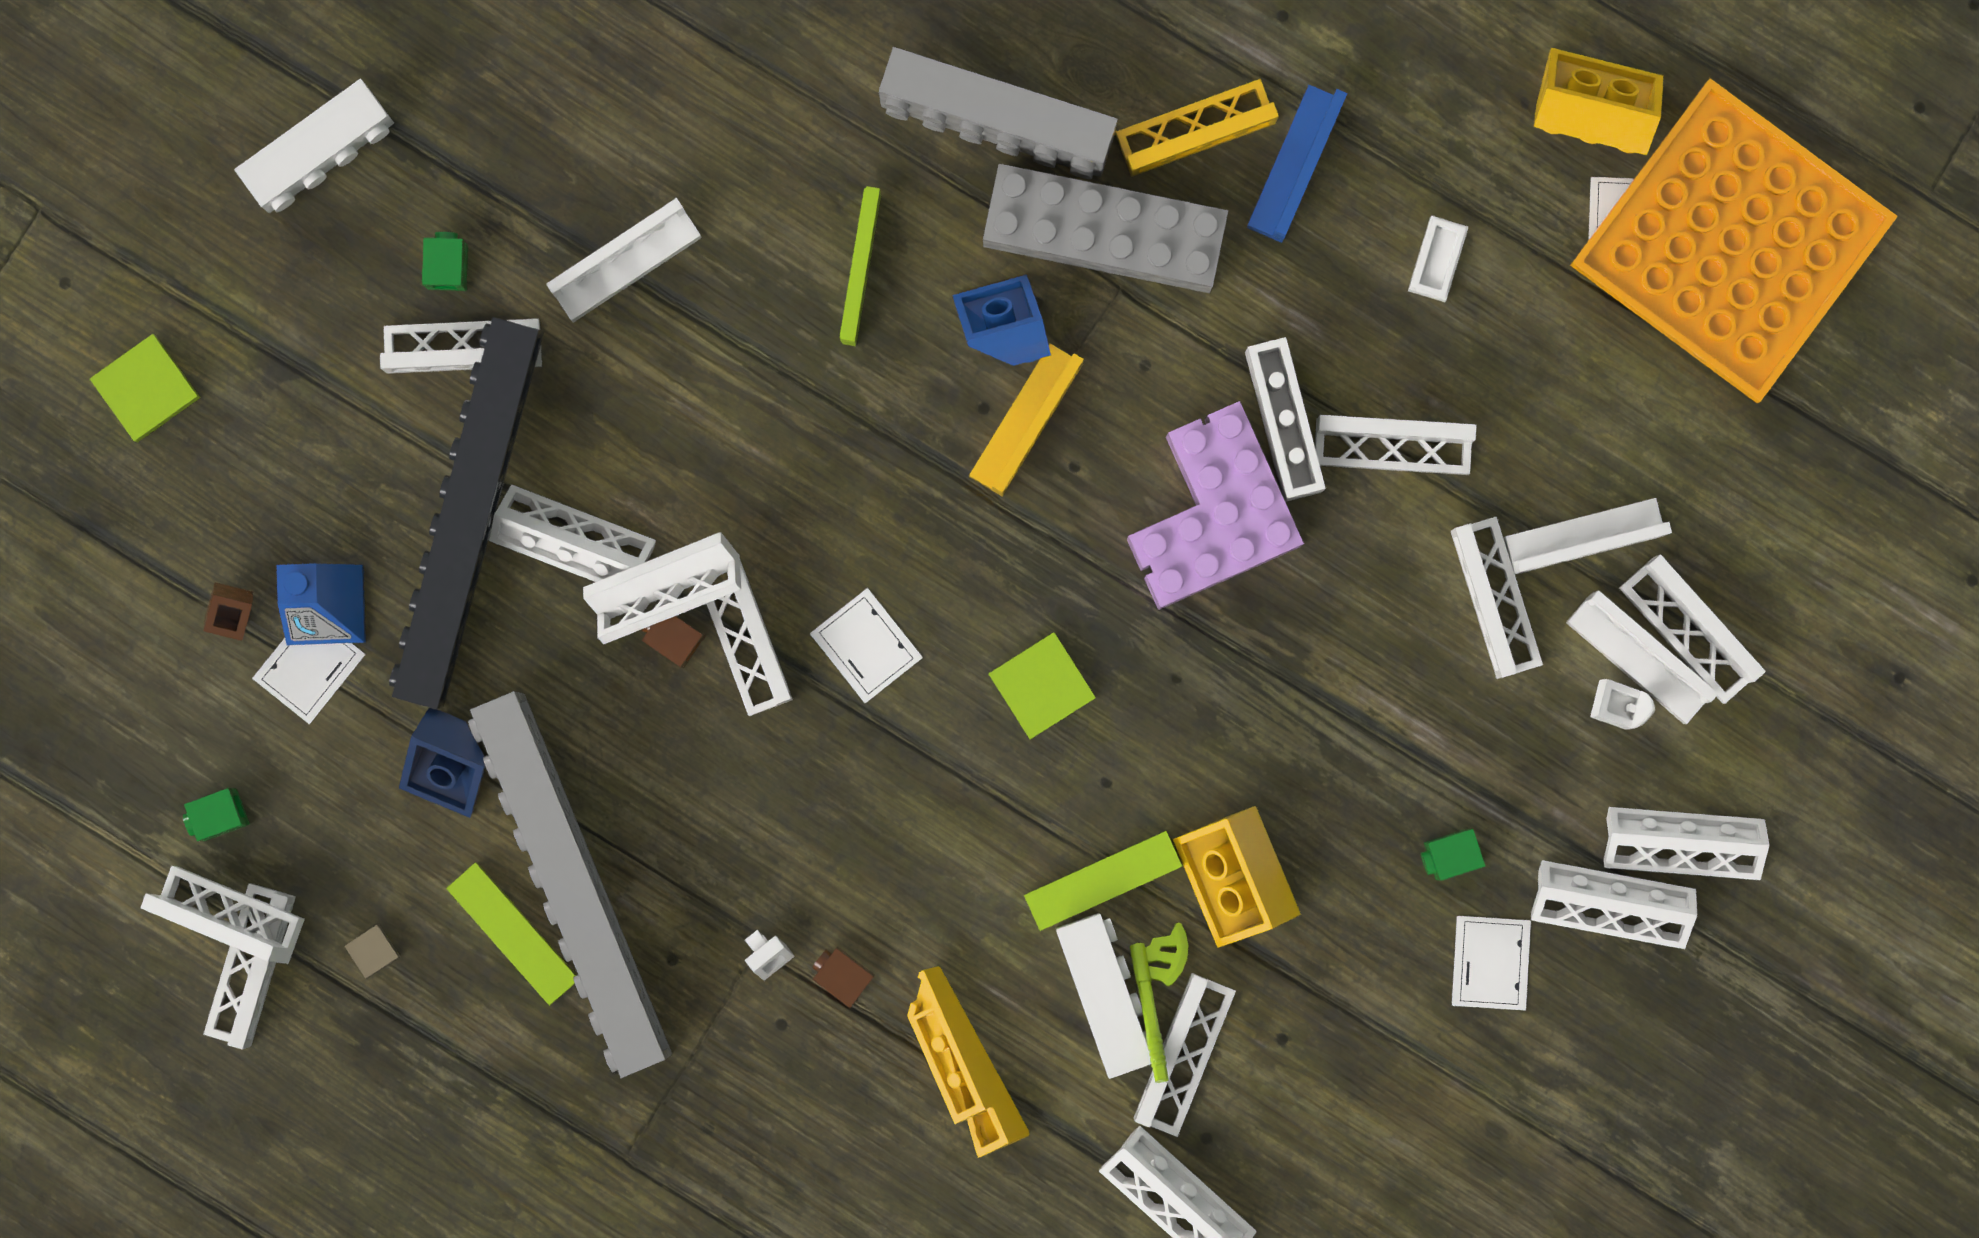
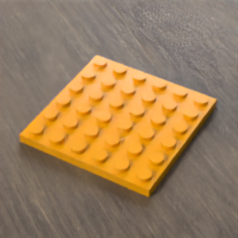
[1570,78,1898,403]

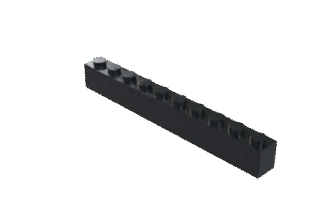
[389,317,544,710]

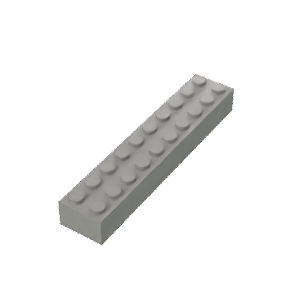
[468,691,672,1078]

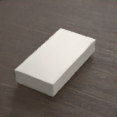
[1408,216,1468,302]

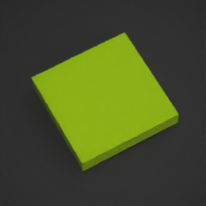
[90,334,201,443]
[988,632,1096,739]

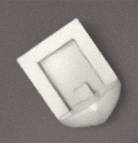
[1590,679,1655,729]

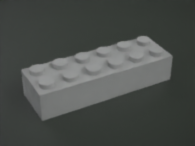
[879,47,1118,180]
[983,164,1228,293]

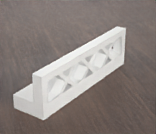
[546,198,702,323]
[380,319,542,373]
[1315,415,1476,475]
[489,485,656,582]
[1504,498,1672,574]
[1451,517,1543,679]
[583,532,741,644]
[1619,554,1766,704]
[706,560,793,716]
[1566,591,1719,724]
[1604,807,1770,880]
[1531,860,1697,949]
[141,866,305,964]
[203,883,296,1050]
[1133,973,1236,1137]
[1099,1126,1257,1238]

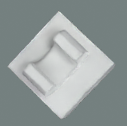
[745,930,795,981]

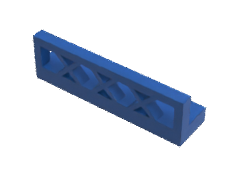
[1247,85,1347,243]

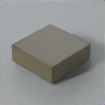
[344,924,401,979]

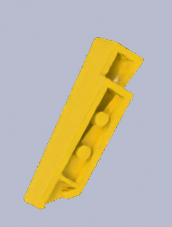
[907,966,1030,1158]

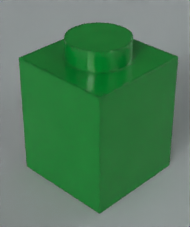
[422,232,468,291]
[183,788,250,841]
[1421,829,1485,881]

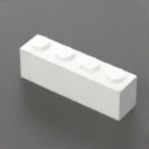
[234,78,394,213]
[1245,337,1326,502]
[1055,913,1152,1079]

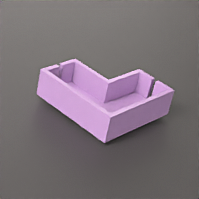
[1127,401,1304,610]

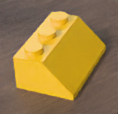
[1534,48,1663,155]
[1173,806,1301,948]

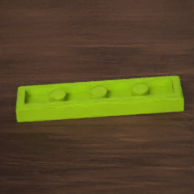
[840,186,881,346]
[1024,831,1182,931]
[446,862,577,1006]

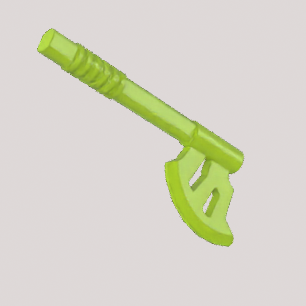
[1130,923,1188,1083]

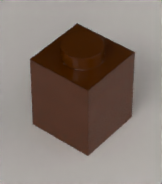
[203,582,253,641]
[642,616,706,668]
[812,947,875,1008]

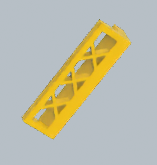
[1115,79,1279,177]
[969,343,1084,496]

